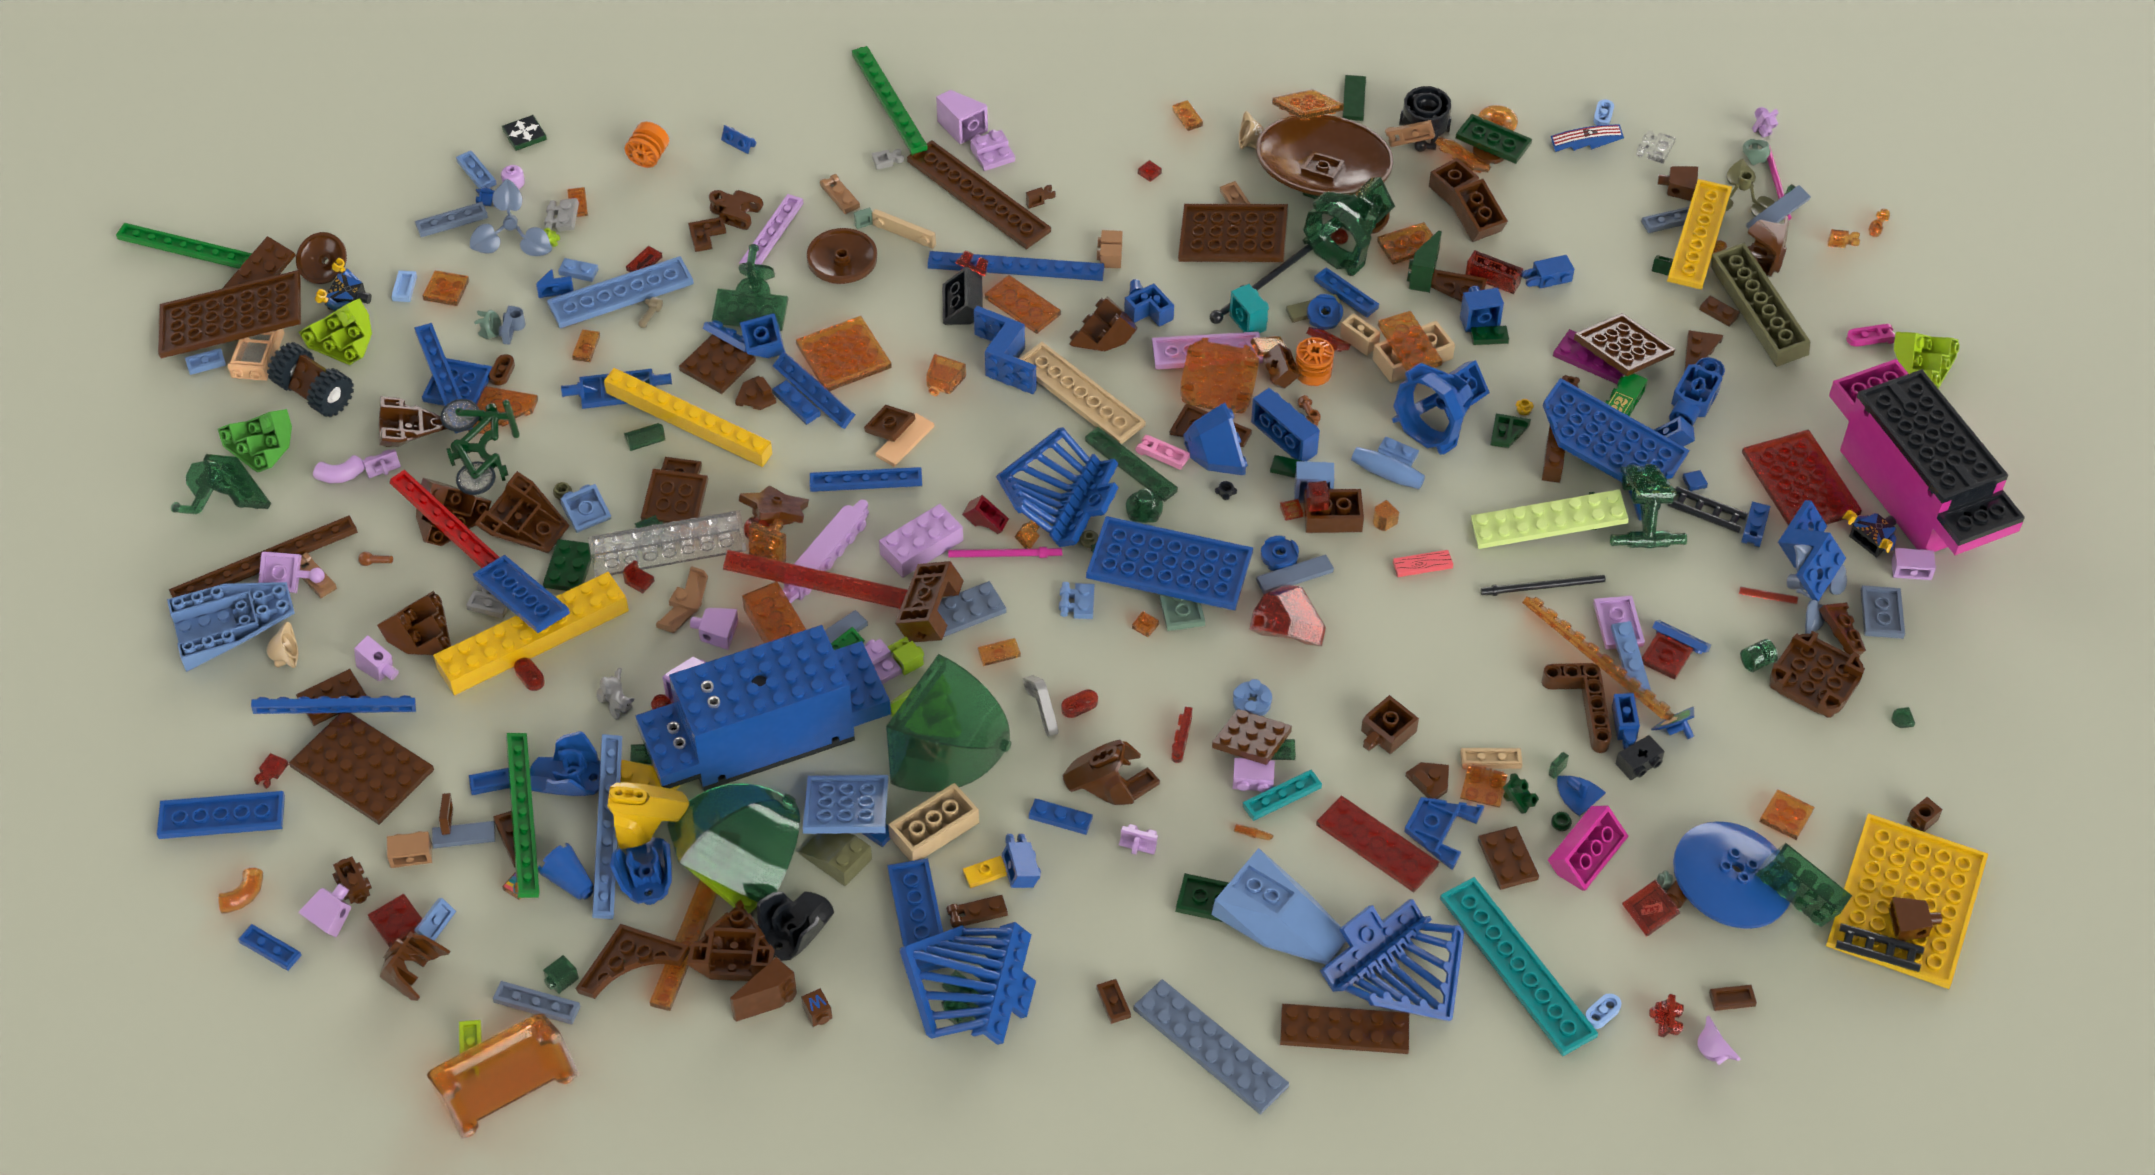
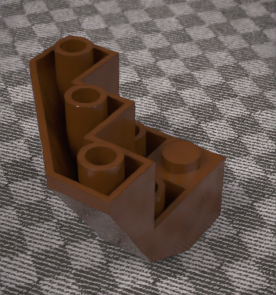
[1069,296,1138,352]
[416,478,492,546]
[377,591,451,655]

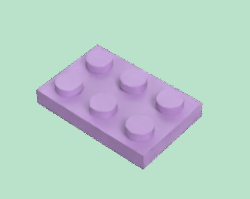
[1593,596,1645,650]

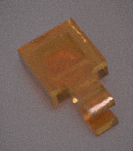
[1828,229,1860,248]
[1015,520,1040,549]

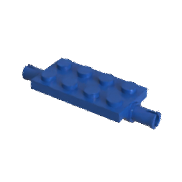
[561,369,672,409]

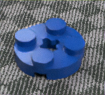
[1307,294,1343,330]
[1261,536,1299,571]

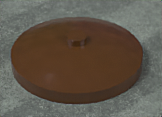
[807,228,878,284]

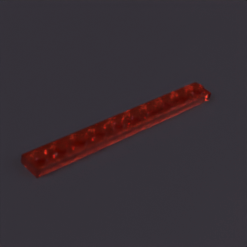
[723,550,908,609]

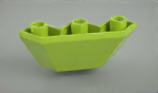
[299,298,372,365]
[1894,332,1960,389]

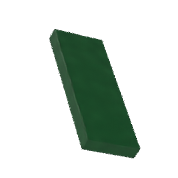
[1342,75,1366,121]

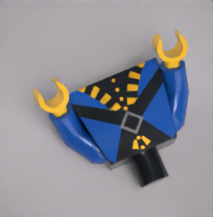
[315,258,372,311]
[1842,510,1896,558]

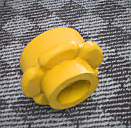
[1516,399,1534,416]

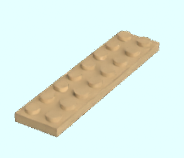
[1019,342,1146,446]

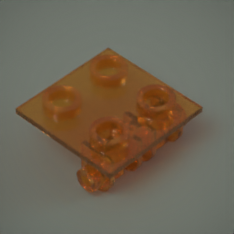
[1460,764,1508,808]

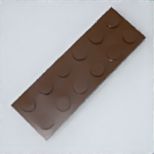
[1280,1004,1409,1054]

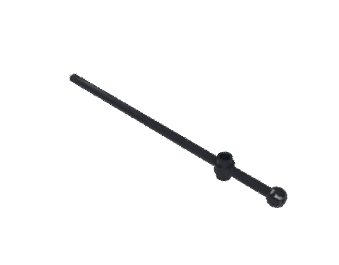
[1209,221,1344,324]

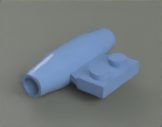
[1351,436,1425,489]

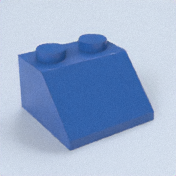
[740,313,786,359]

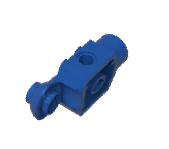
[1669,357,1725,426]

